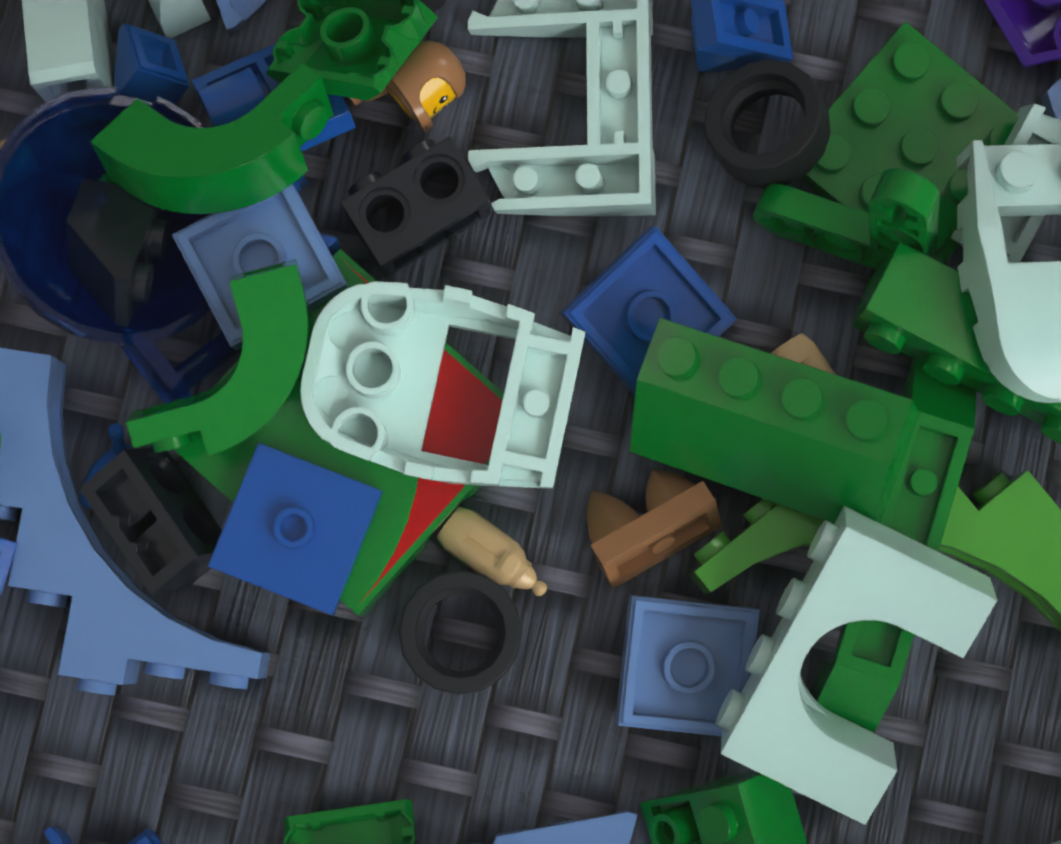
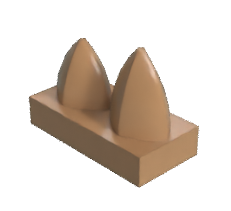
[587,469,722,589]

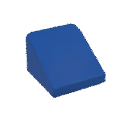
[113,23,190,113]

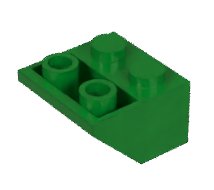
[640,771,807,844]

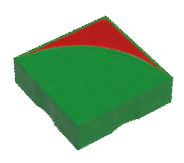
[174,249,504,617]

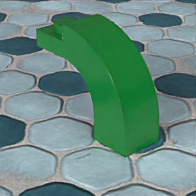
[90,63,334,214]
[126,259,308,456]

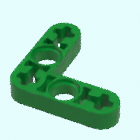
[752,168,940,270]

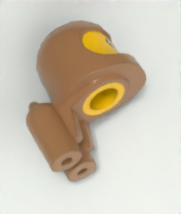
[347,40,466,134]

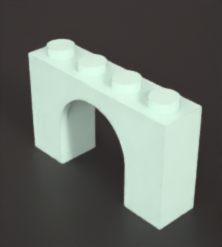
[715,506,997,825]

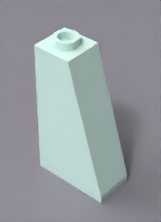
[22,0,123,122]

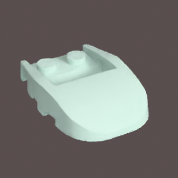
[957,140,1061,403]
[301,282,586,489]

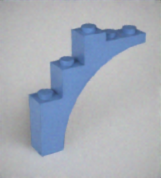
[0,347,271,695]

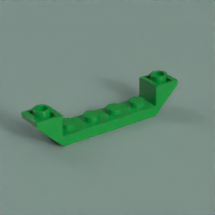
[813,358,977,733]

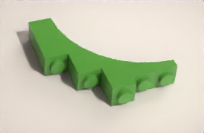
[689,470,1061,633]

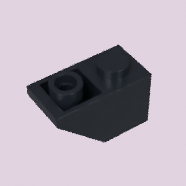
[66,178,170,327]

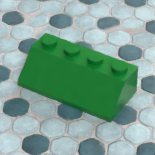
[851,242,1061,444]
[630,318,920,524]

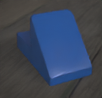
[690,0,793,73]

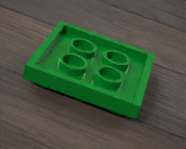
[800,21,1018,264]

